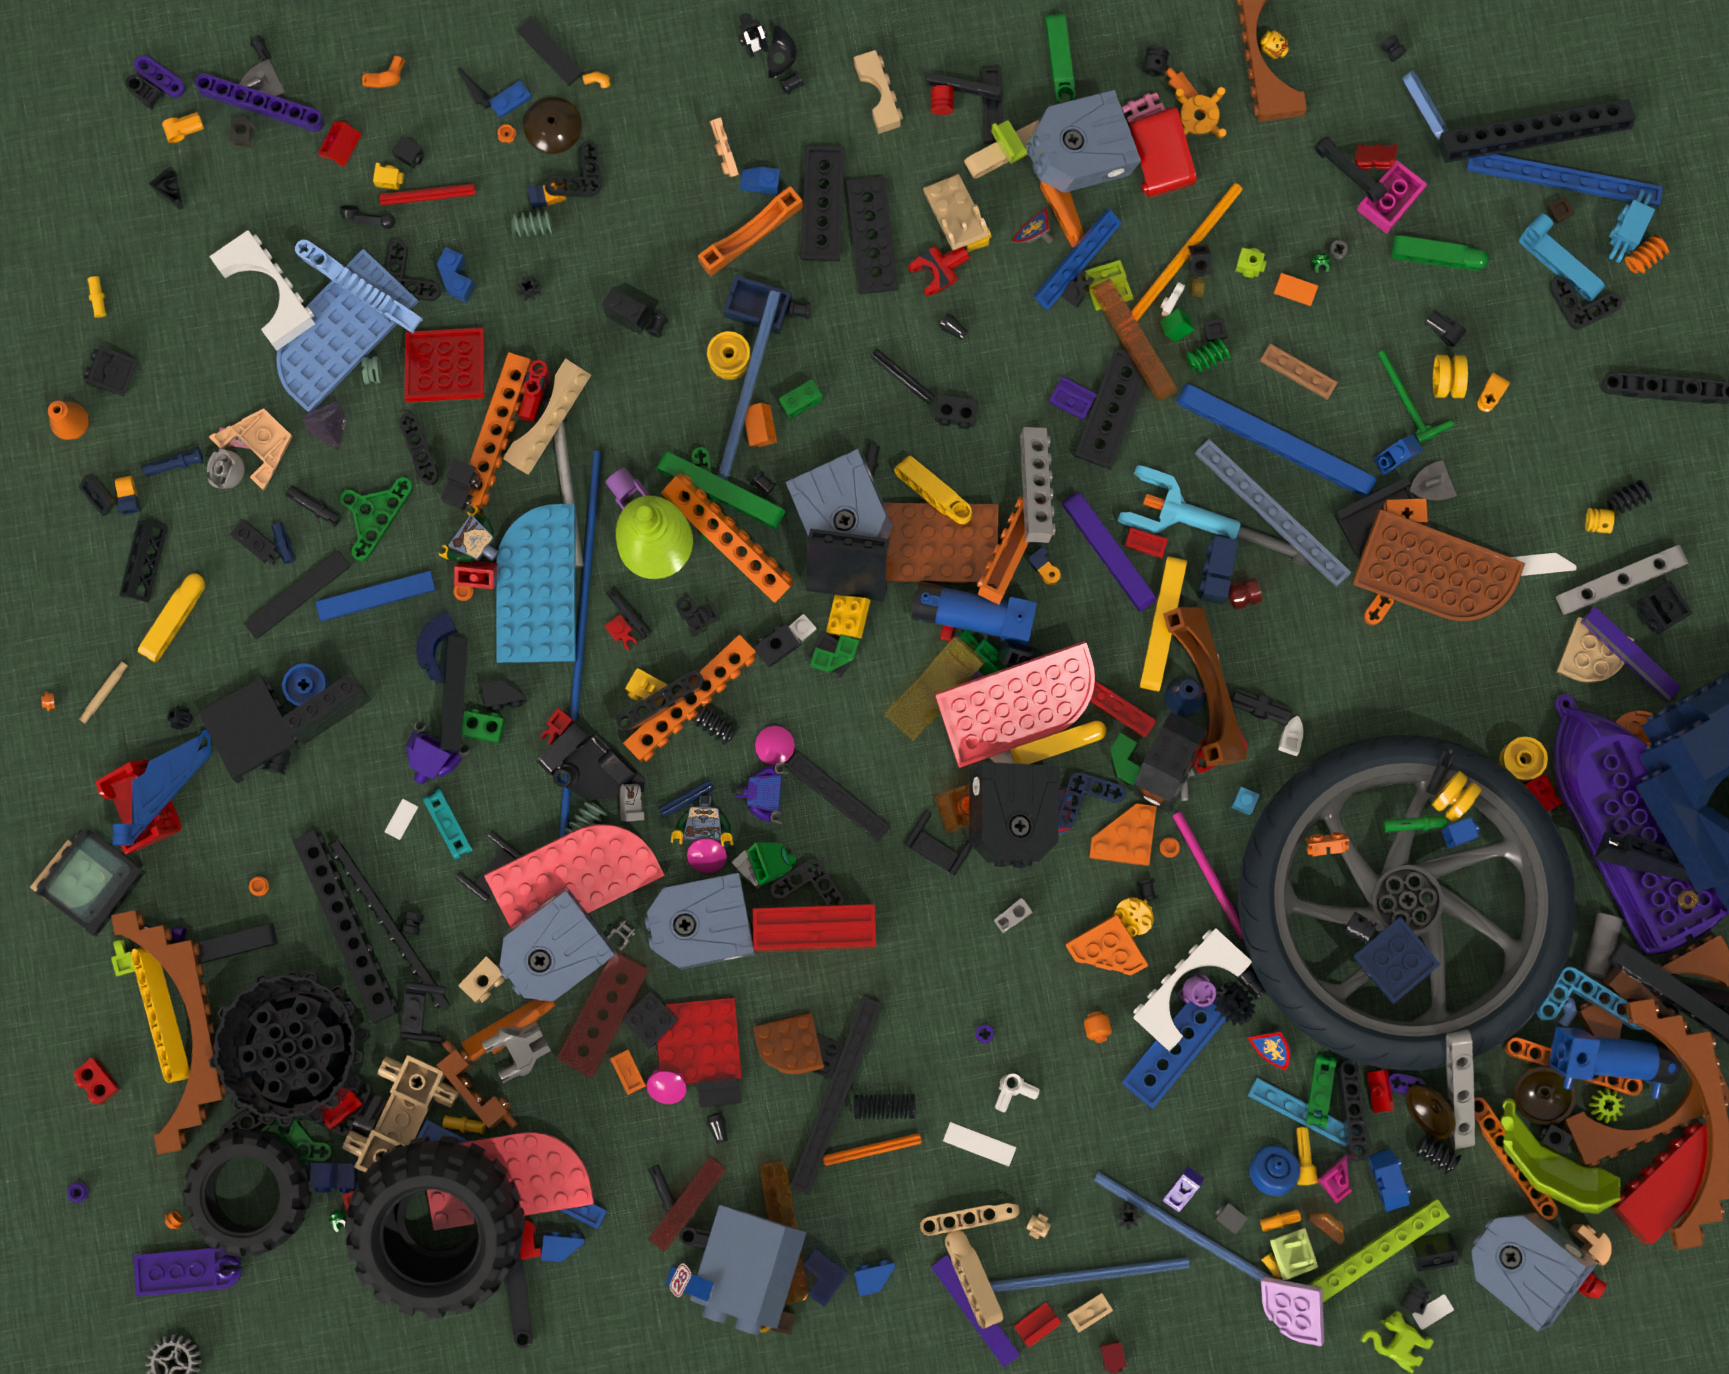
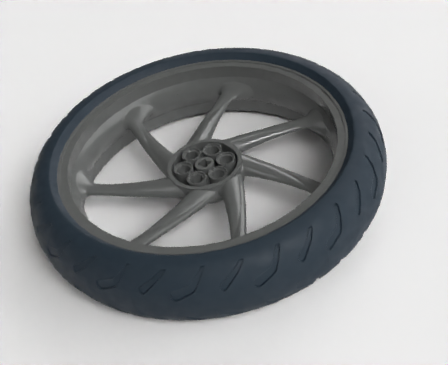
[1238,735,1576,1070]

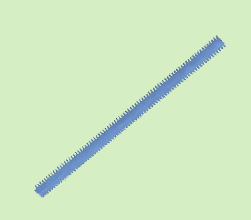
[718,290,781,481]
[1093,1171,1274,1283]
[990,1257,1190,1293]

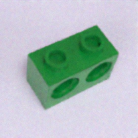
[778,379,823,420]
[462,709,506,744]

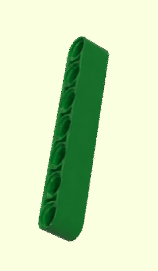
[656,451,785,529]

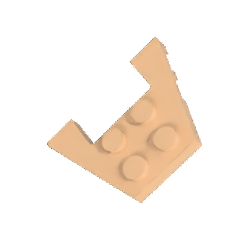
[710,118,739,177]
[209,409,293,491]

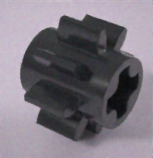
[517,276,541,301]
[167,705,193,730]
[1115,1204,1141,1230]

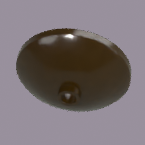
[524,97,582,154]
[1514,1066,1576,1125]
[1406,1084,1456,1139]

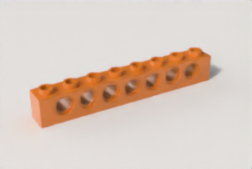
[469,352,534,509]
[661,473,795,603]
[623,634,757,762]

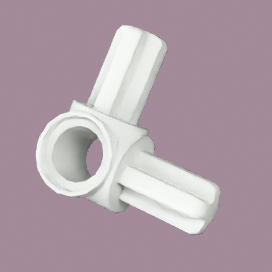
[995,1074,1039,1112]

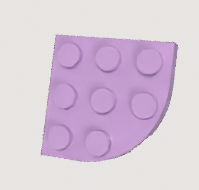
[1261,1277,1324,1346]

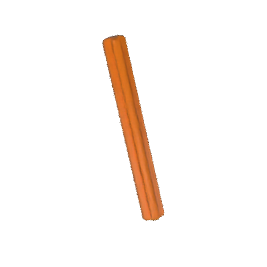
[823,1133,922,1166]

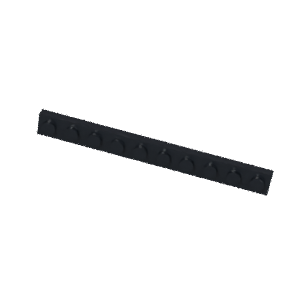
[331,840,451,1010]
[790,997,882,1194]

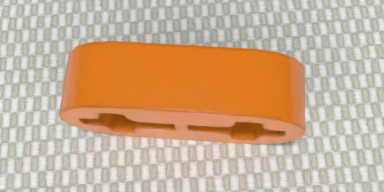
[1364,594,1394,626]

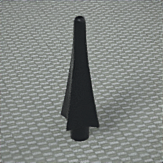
[457,68,491,109]

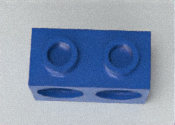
[1441,818,1480,849]

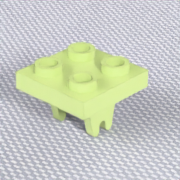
[1270,1228,1318,1280]

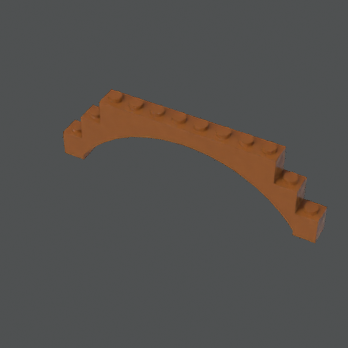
[111,910,227,1155]
[1625,999,1729,1250]

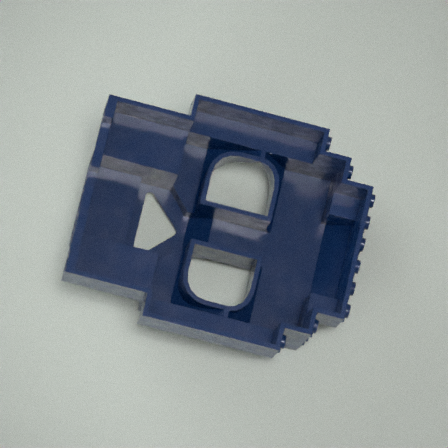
[1636,671,1729,912]

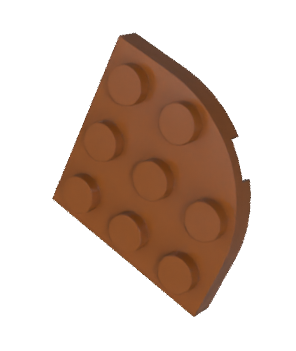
[753,1013,824,1074]

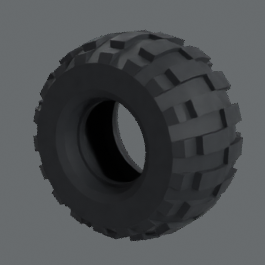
[345,1136,525,1318]

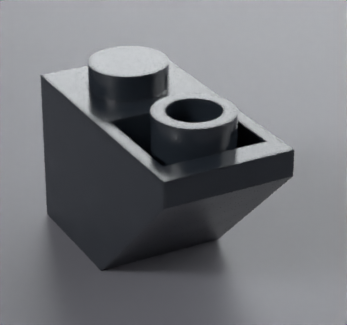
[482,680,527,712]

